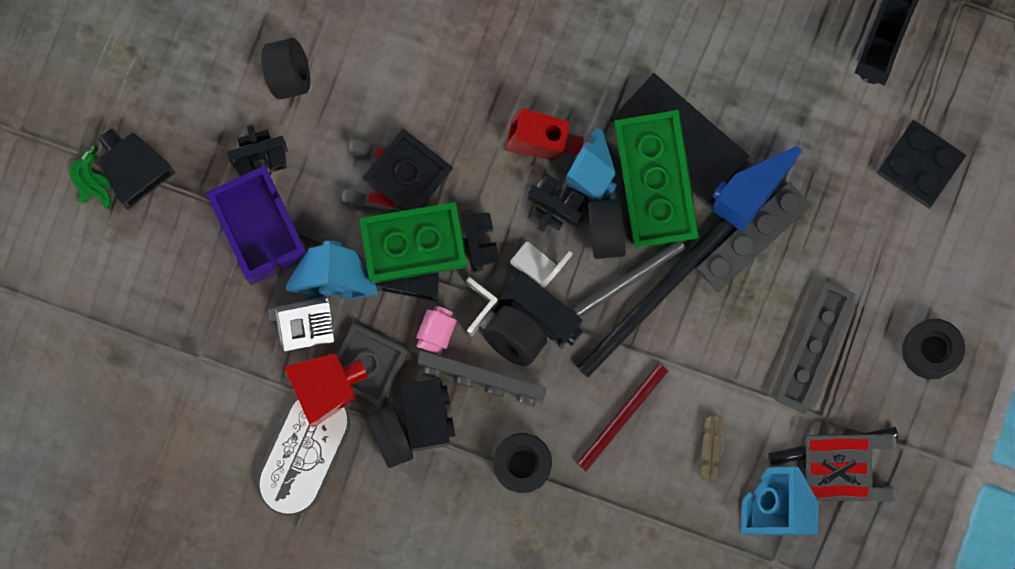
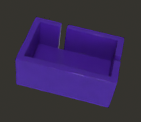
[206,165,307,286]

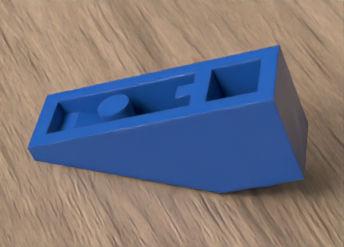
[712,146,802,232]

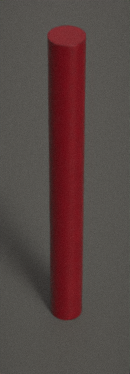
[576,363,668,472]

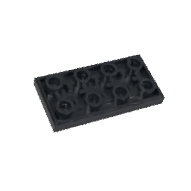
[611,73,750,205]

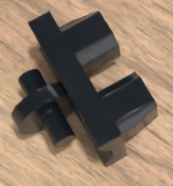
[227,124,289,176]
[528,174,587,232]
[462,209,499,273]

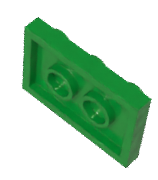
[359,202,467,284]

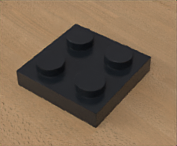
[876,119,967,209]
[362,128,453,211]

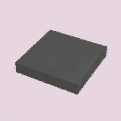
[336,322,411,409]

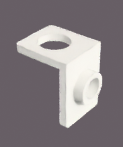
[510,242,573,288]
[466,277,498,337]

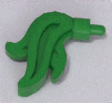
[69,145,112,209]

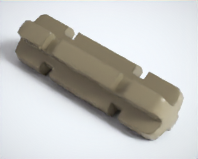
[700,416,723,481]

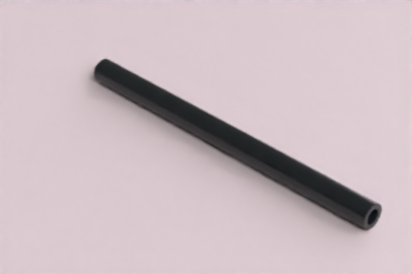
[577,218,735,378]

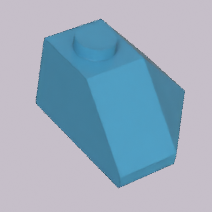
[565,127,617,202]
[286,241,378,299]
[741,467,818,536]

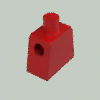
[505,108,584,160]
[284,354,368,428]

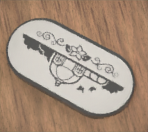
[257,398,351,516]

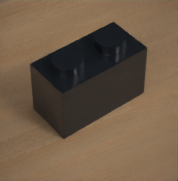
[400,378,456,452]

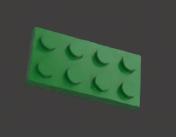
[614,110,700,248]

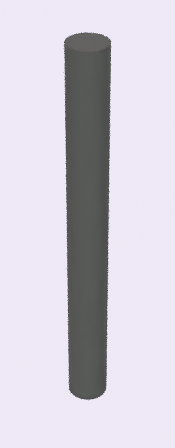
[571,241,686,317]

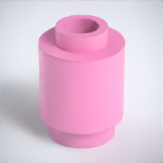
[416,306,457,356]

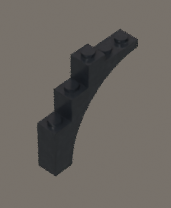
[854,0,919,86]

